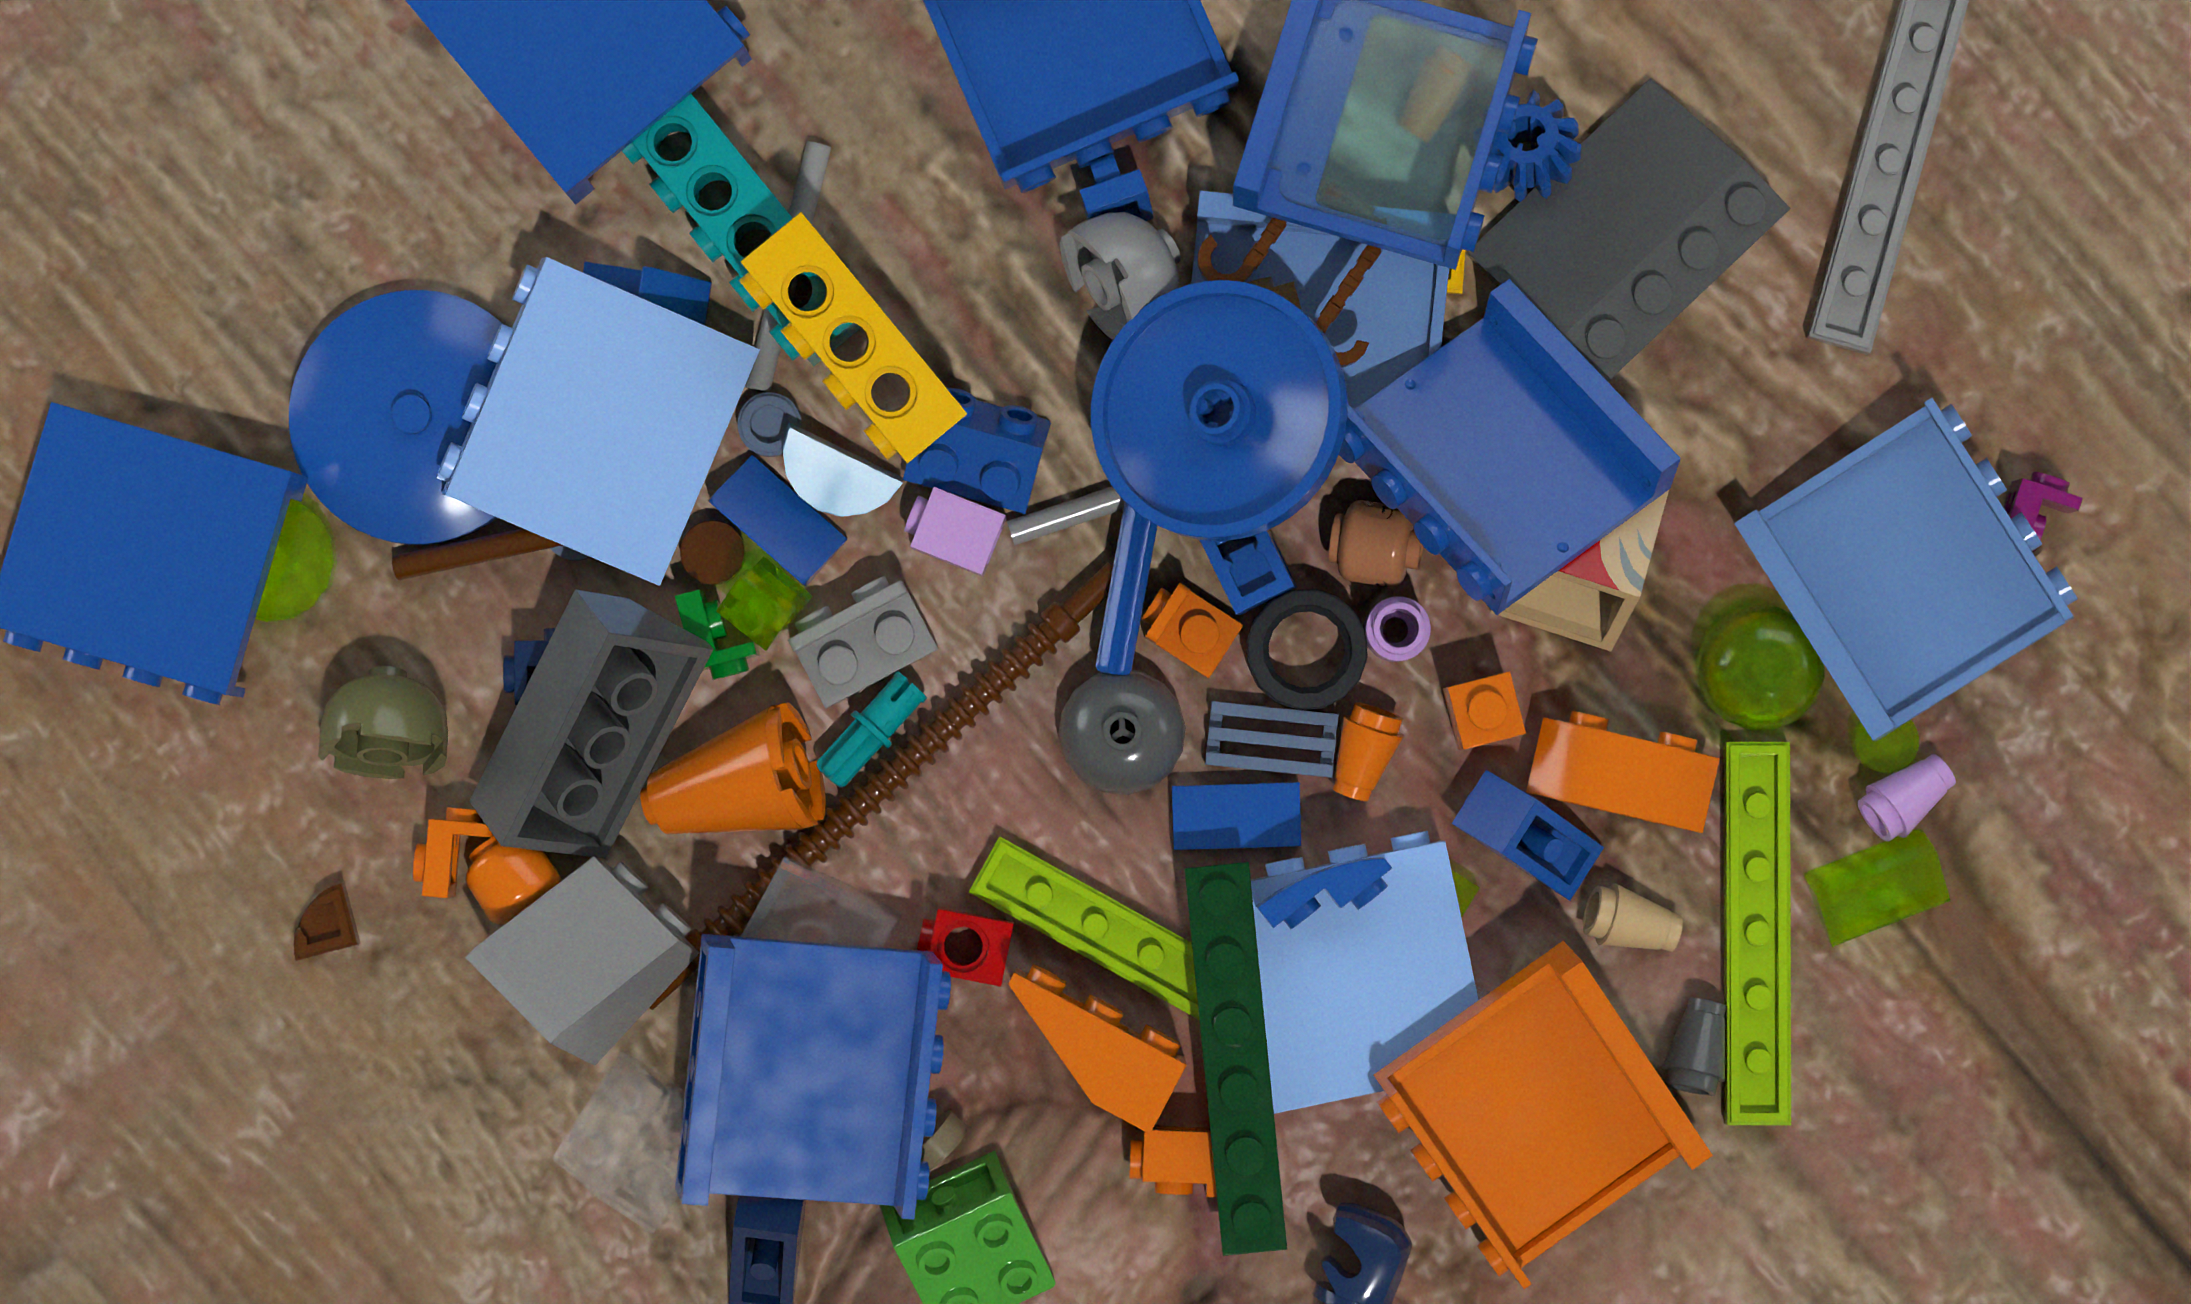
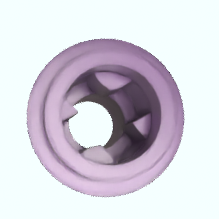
[1858,754,1956,842]

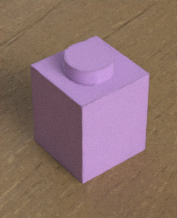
[904,487,1007,577]

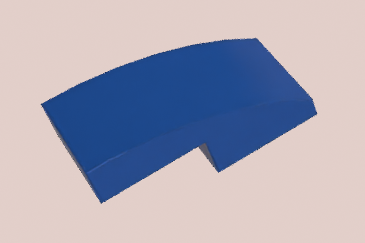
[1256,857,1392,929]

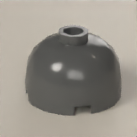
[1059,670,1186,795]

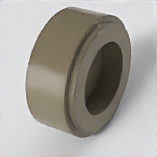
[921,1110,967,1171]

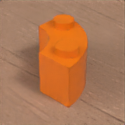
[1526,711,1720,833]

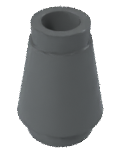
[1662,998,1726,1096]

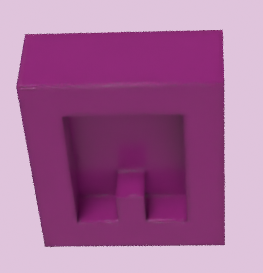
[2003,472,2083,552]

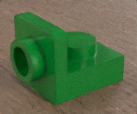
[675,589,760,680]

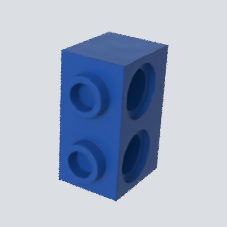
[1200,530,1297,615]

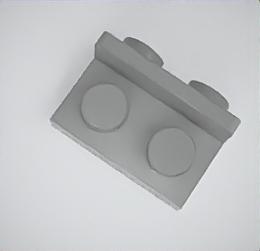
[788,576,939,709]

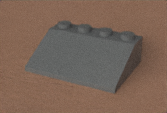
[1466,78,1791,381]

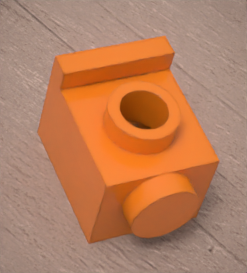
[1129,1126,1217,1197]

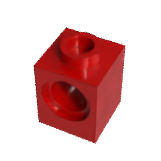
[917,907,1014,987]

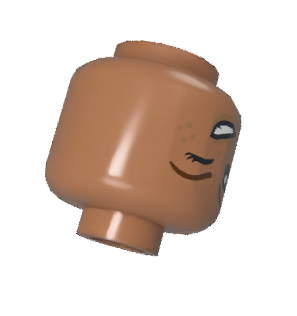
[1328,500,1424,588]

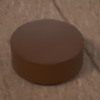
[680,521,746,585]

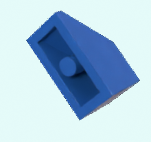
[1451,770,1604,901]

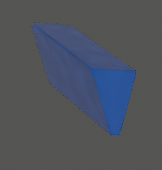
[708,455,848,587]

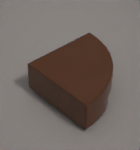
[294,882,361,961]

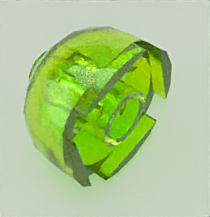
[1696,605,1825,730]

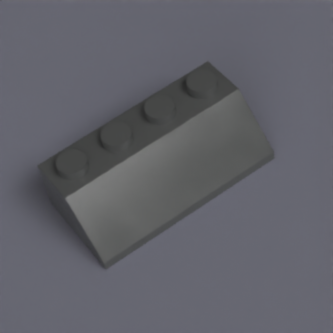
[469,589,713,859]

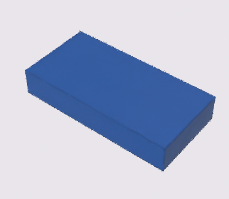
[1172,782,1302,850]

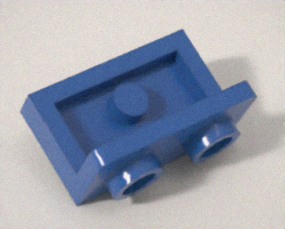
[903,388,1051,514]

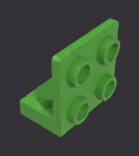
[880,1151,1056,1304]

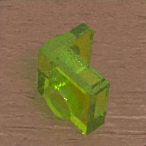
[716,556,813,651]

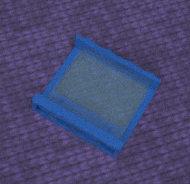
[1232,0,1538,270]

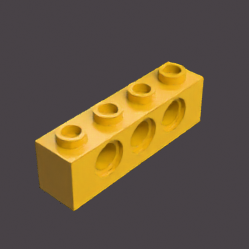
[739,212,967,464]

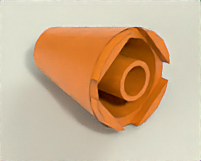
[640,702,826,834]

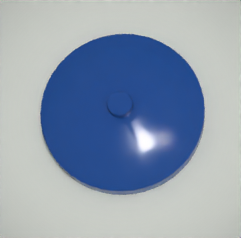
[1091,280,1348,541]
[289,290,503,545]

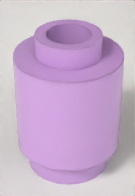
[1363,596,1431,662]

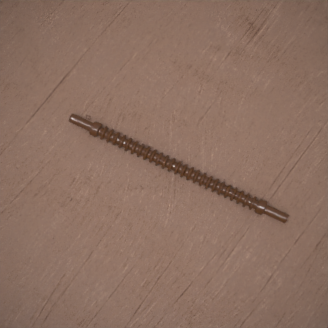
[649,562,1113,1010]

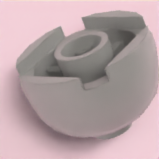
[1060,212,1180,340]

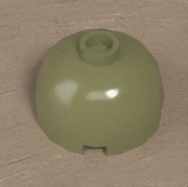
[318,666,448,779]

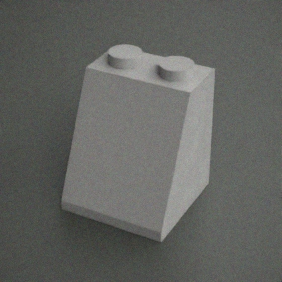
[465,856,700,1066]

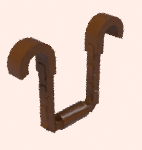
[1197,180,1387,367]

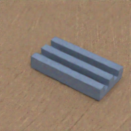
[1205,701,1339,778]

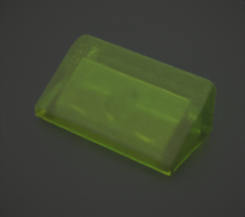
[1805,829,1951,947]

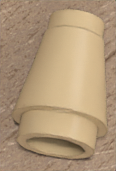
[1583,883,1683,952]

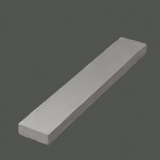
[1806,0,1969,355]

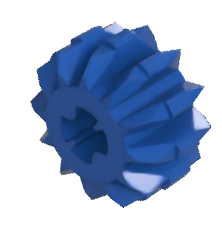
[1473,89,1581,202]

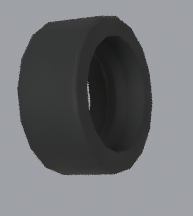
[1246,589,1368,710]

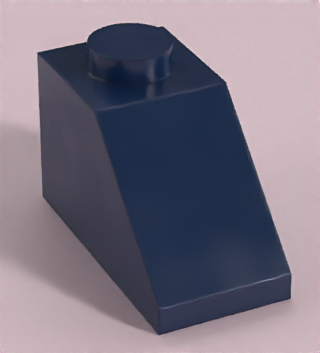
[729,1196,806,1304]

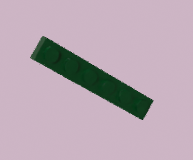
[1184,862,1287,1256]

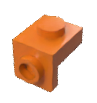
[413,807,494,898]

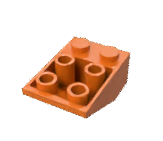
[1008,963,1187,1134]

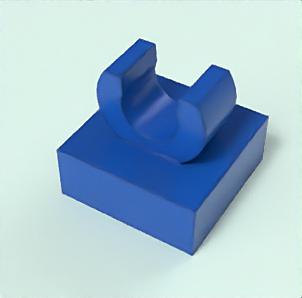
[1079,154,1154,221]

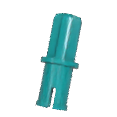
[816,671,927,787]

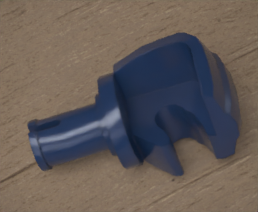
[1312,1203,1412,1304]

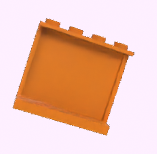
[1373,941,1713,1289]

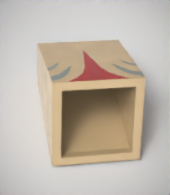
[1490,490,1669,651]

